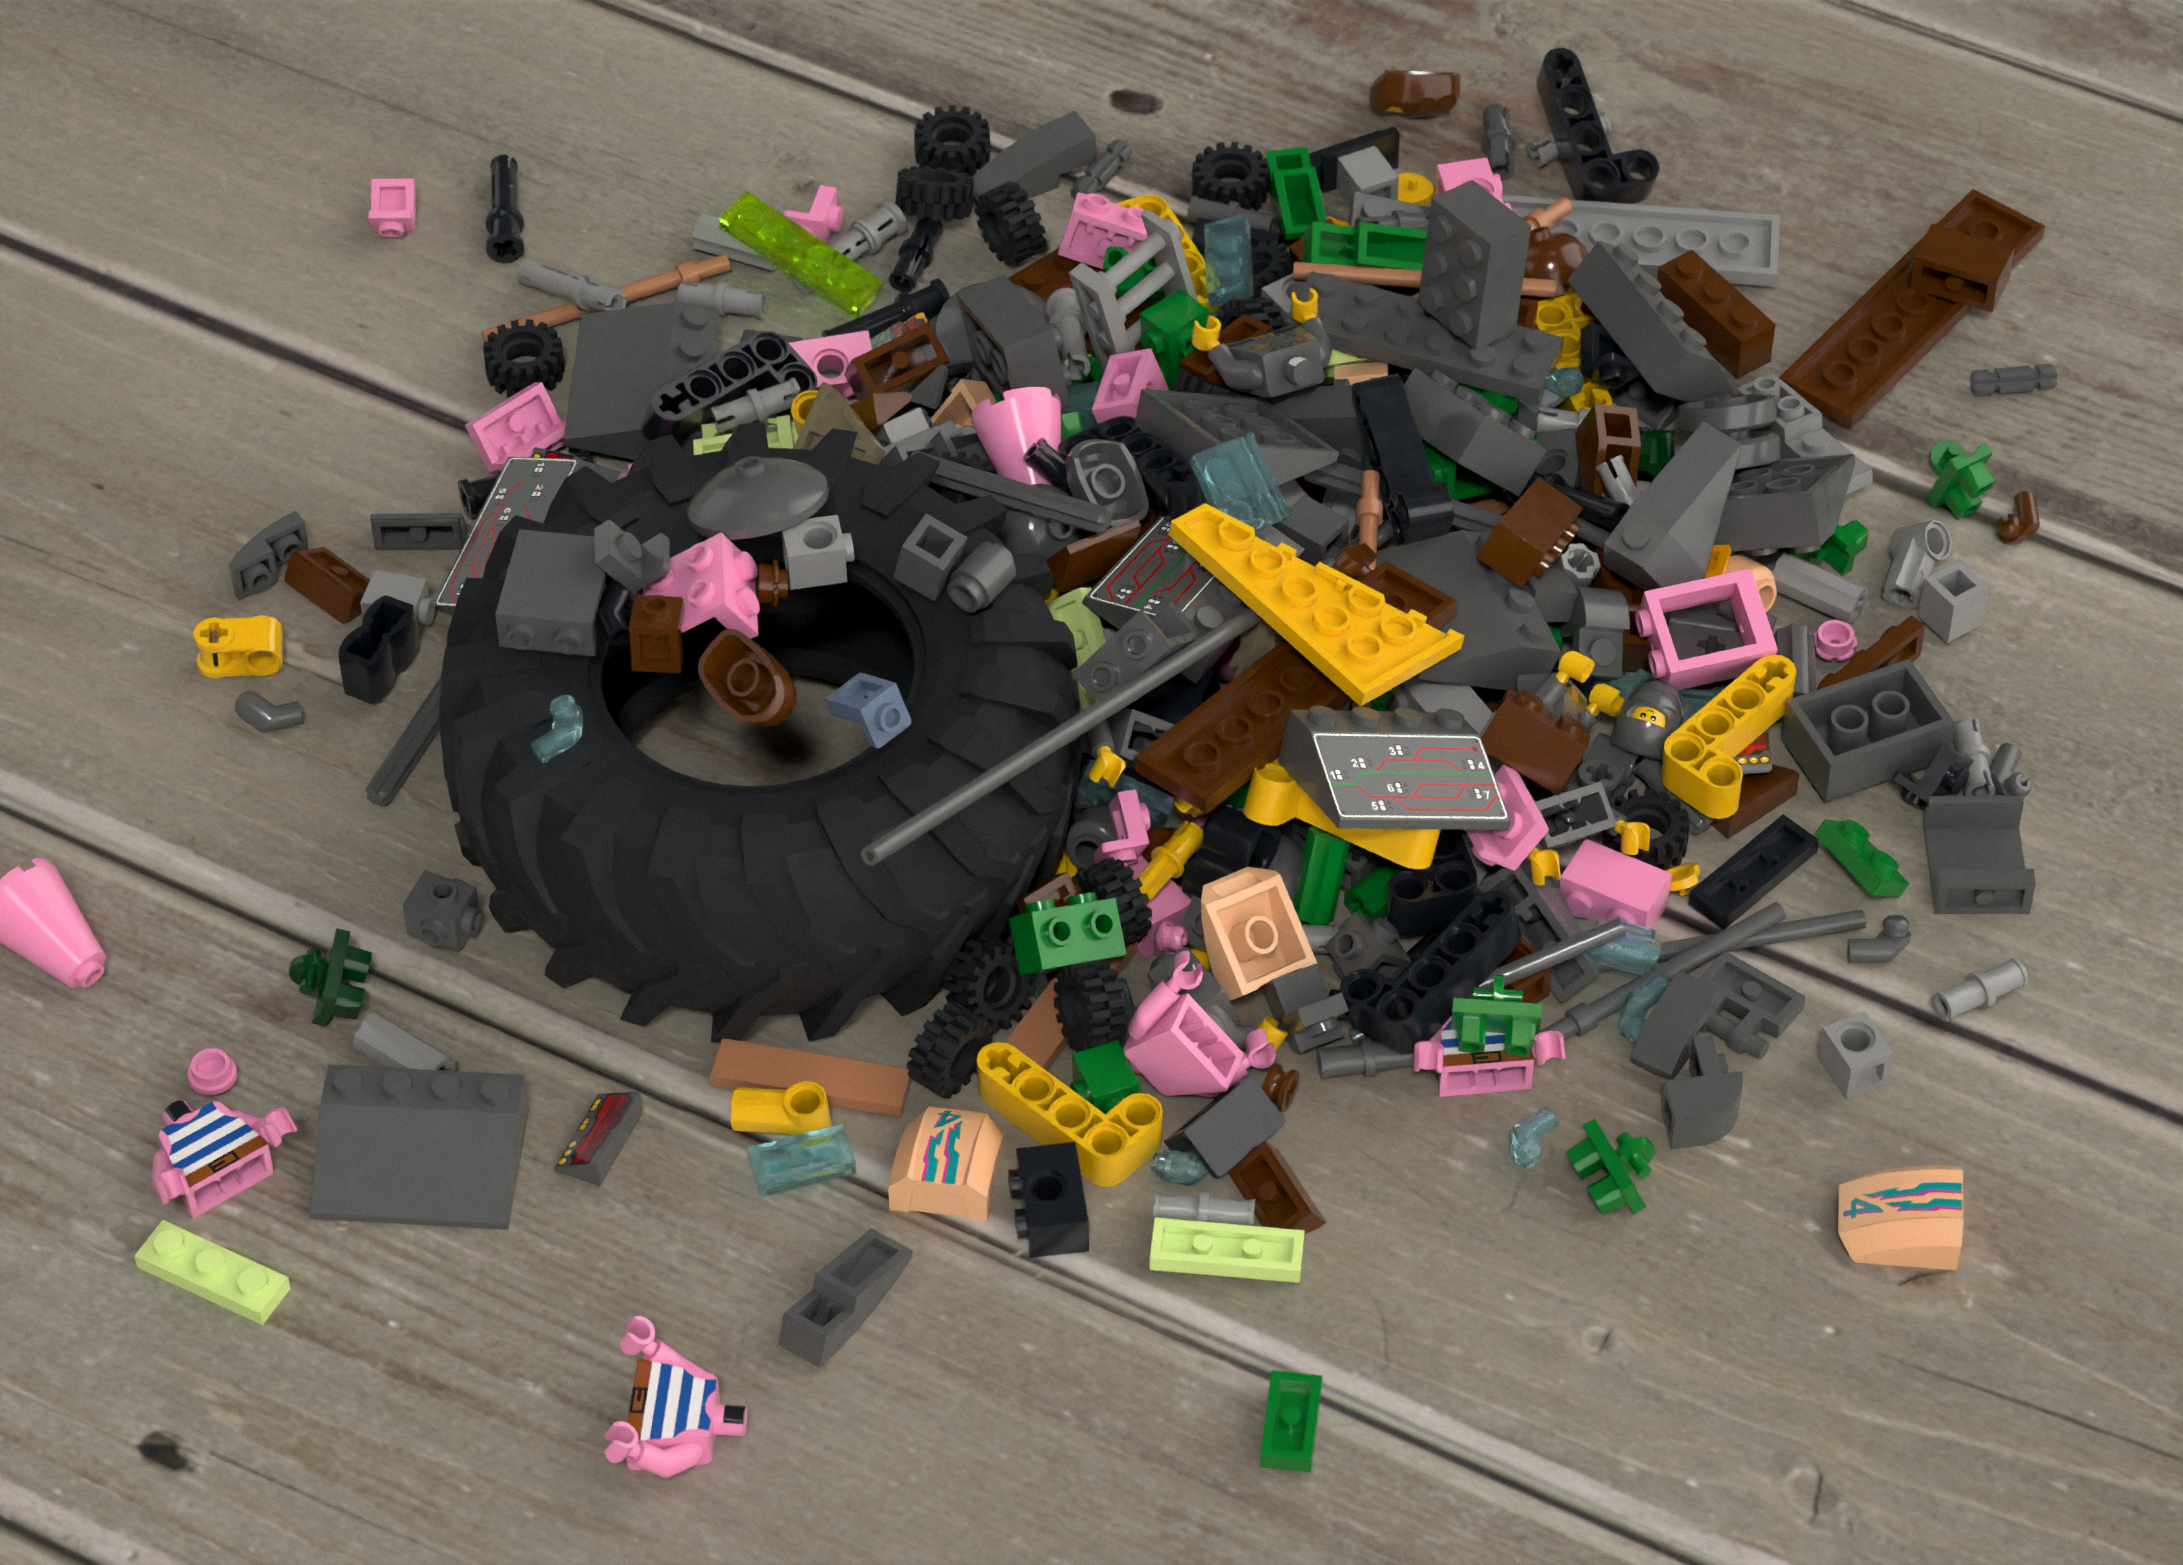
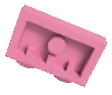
[1058,193,1148,269]
[1463,765,1550,871]

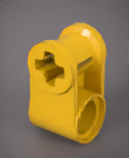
[193,615,283,679]

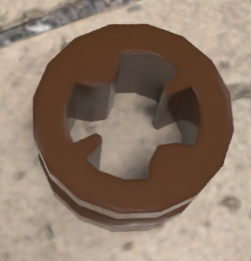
[1262,1063,1300,1112]

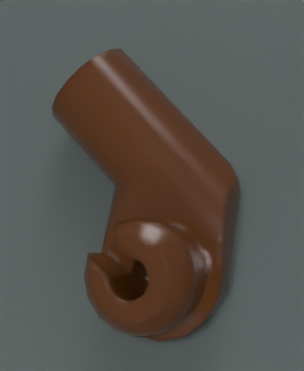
[1996,491,2040,545]

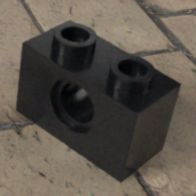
[1008,1142,1089,1258]

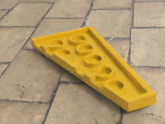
[1168,503,1465,706]

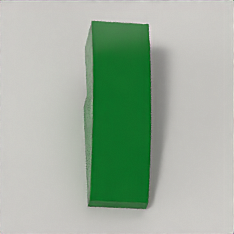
[1265,147,1327,240]
[1302,222,1427,271]

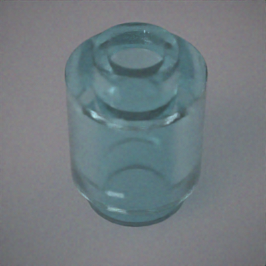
[1587,917,1662,976]

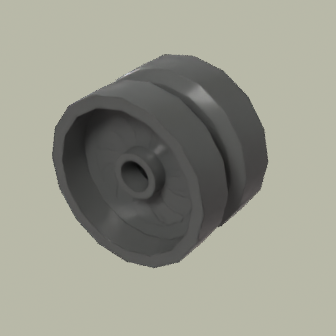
[1677,394,1782,469]

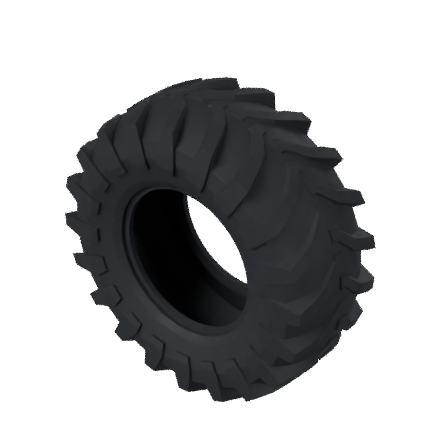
[439,423,1081,1042]

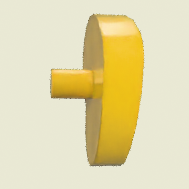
[1398,172,1435,206]
[1664,862,1701,896]

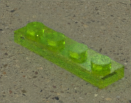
[719,190,884,318]

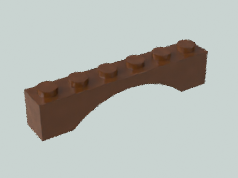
[1575,404,1651,672]

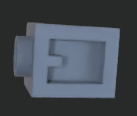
[825,672,911,748]

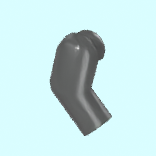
[235,691,303,732]
[1989,743,2032,800]
[1847,915,1911,963]

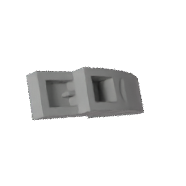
[1736,373,1873,495]

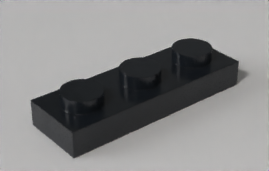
[1688,814,1819,930]

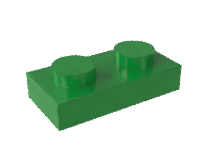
[1814,819,1910,898]
[1260,1370,1323,1472]

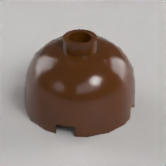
[1520,226,1588,301]

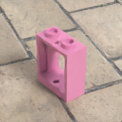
[1635,568,1778,690]

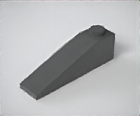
[1603,421,1742,612]

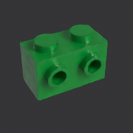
[1140,289,1209,391]
[1009,892,1127,975]

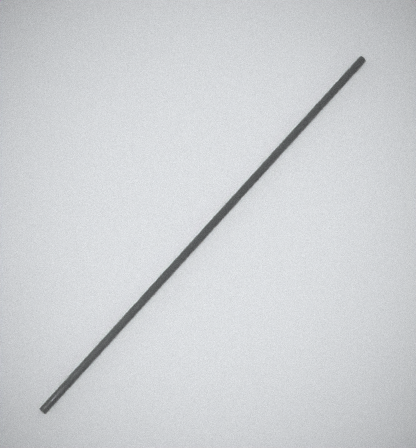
[861,519,1395,866]

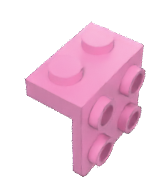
[643,532,760,639]

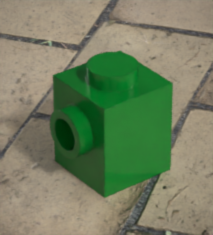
[1070,1040,1140,1114]

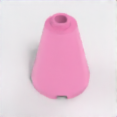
[970,387,1061,486]
[0,858,106,988]

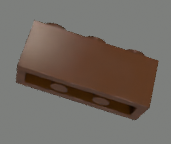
[1657,250,1775,379]
[1476,477,1584,588]

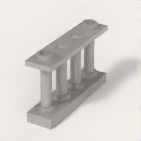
[1069,209,1198,377]

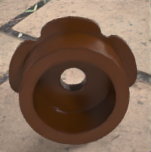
[757,560,788,607]

